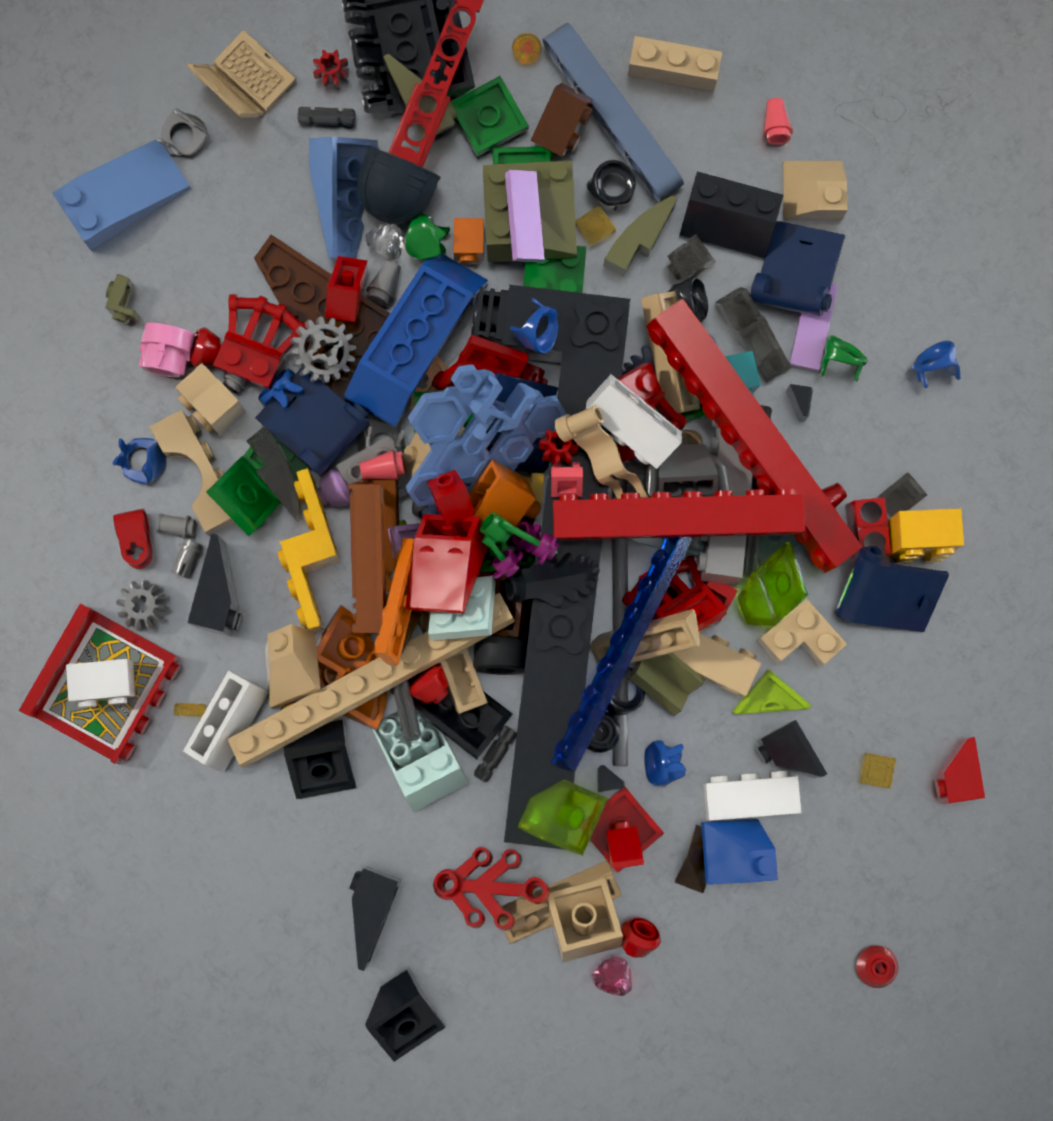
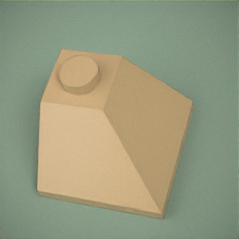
[783,161,848,220]
[265,624,321,709]

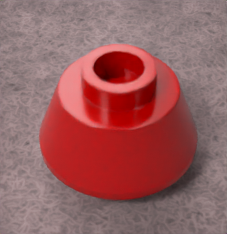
[189,327,222,367]
[410,665,449,705]
[621,917,661,958]
[856,945,899,988]

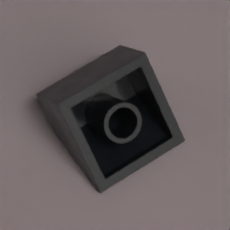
[284,719,356,799]

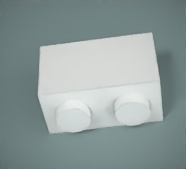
[66,659,136,708]

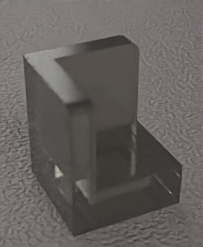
[877,472,927,517]

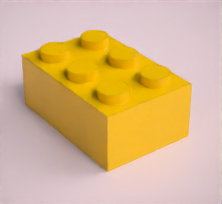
[888,508,964,564]

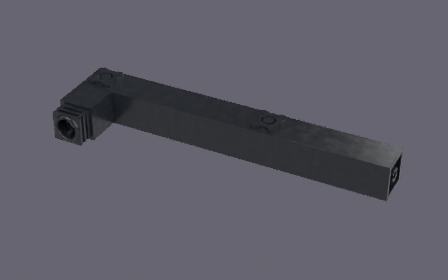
[471,284,631,850]

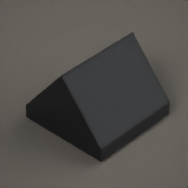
[597,765,625,793]

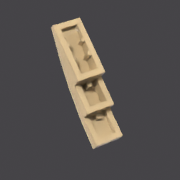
[418,611,488,714]

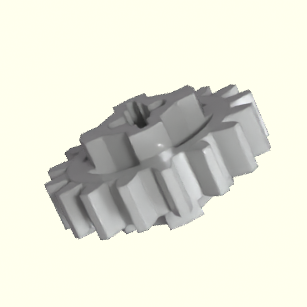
[289,317,356,384]

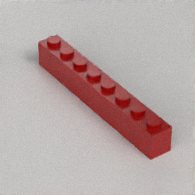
[553,489,805,540]

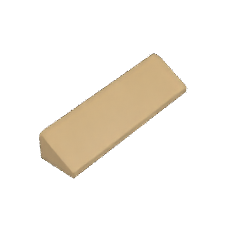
[641,291,700,413]
[590,609,700,671]
[500,861,622,944]

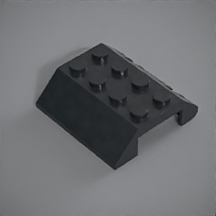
[341,0,475,115]

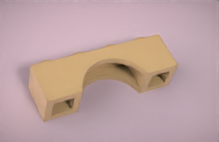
[149,410,235,536]

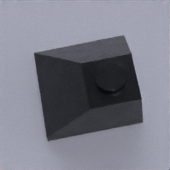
[756,720,827,778]
[365,970,445,1062]

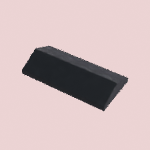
[388,670,513,759]

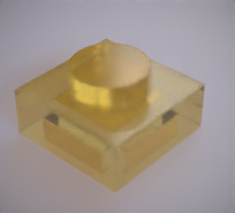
[576,205,616,247]

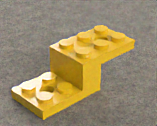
[277,468,341,634]

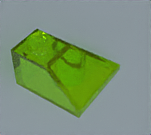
[738,542,809,626]
[518,779,608,856]

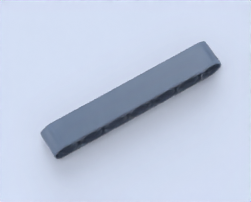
[542,23,684,202]

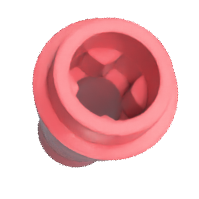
[763,98,793,145]
[360,450,406,480]

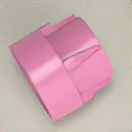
[139,323,195,377]

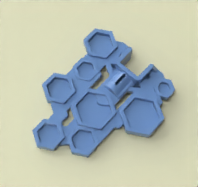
[405,365,566,515]

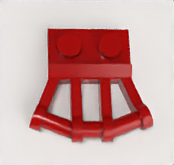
[213,294,307,390]
[432,335,528,390]
[617,362,687,462]
[622,556,727,632]

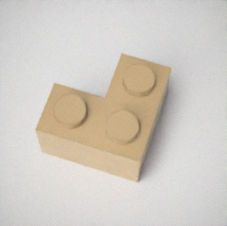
[175,363,246,436]
[757,598,847,667]

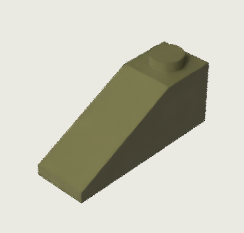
[383,54,457,140]

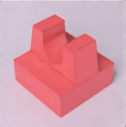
[551,462,583,497]

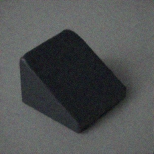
[787,384,813,422]

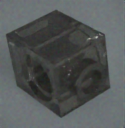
[667,234,716,280]

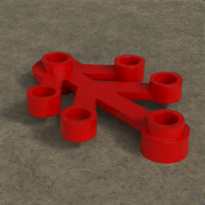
[433,847,550,931]

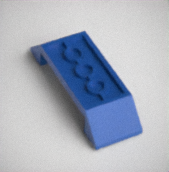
[344,253,488,428]

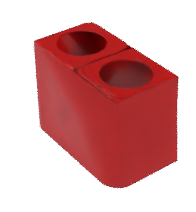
[845,497,892,562]

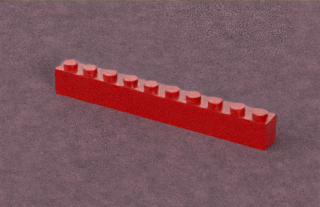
[646,298,863,573]

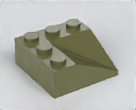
[483,161,577,262]

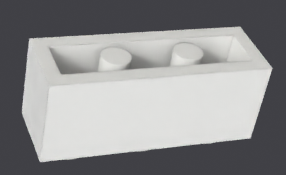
[586,374,682,469]
[183,670,268,772]
[703,771,801,821]

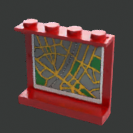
[18,603,180,765]

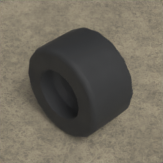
[473,636,528,675]

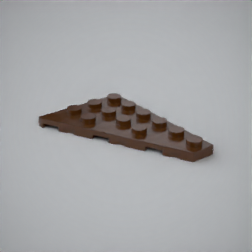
[254,234,390,406]

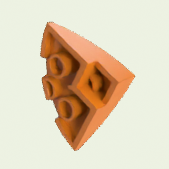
[305,605,387,730]

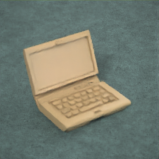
[187,30,297,118]

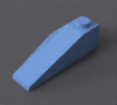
[309,137,378,258]

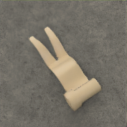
[555,405,649,499]

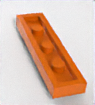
[375,538,414,665]

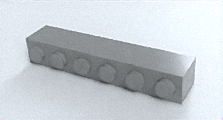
[697,420,753,586]

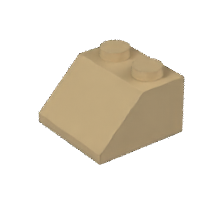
[547,878,623,962]

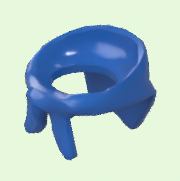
[510,298,559,354]
[912,340,961,388]
[258,368,303,408]
[113,438,166,484]
[645,740,686,787]

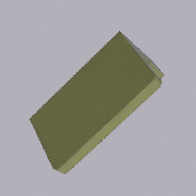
[629,653,704,716]

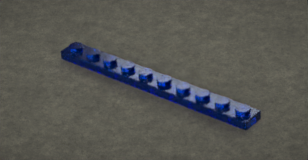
[551,537,693,771]

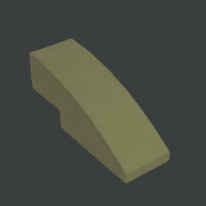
[603,195,678,277]

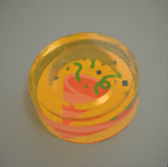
[512,33,542,65]

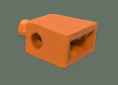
[469,459,541,527]

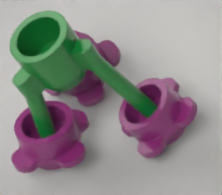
[480,512,559,579]

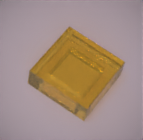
[174,703,208,717]
[859,753,896,789]

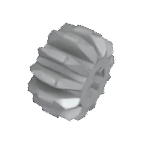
[116,580,169,632]

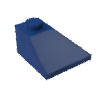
[701,819,778,885]

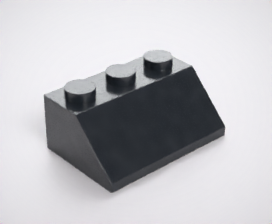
[679,171,784,260]

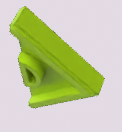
[732,669,812,715]

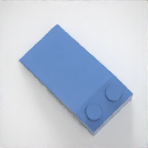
[52,139,191,251]

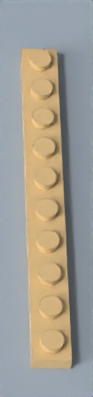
[227,593,515,768]

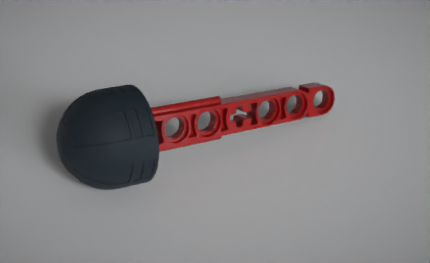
[357,0,484,224]

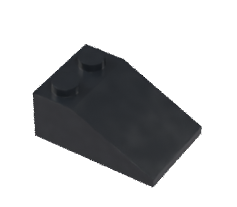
[187,533,242,637]
[349,866,401,971]

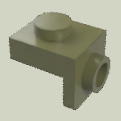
[105,274,140,324]

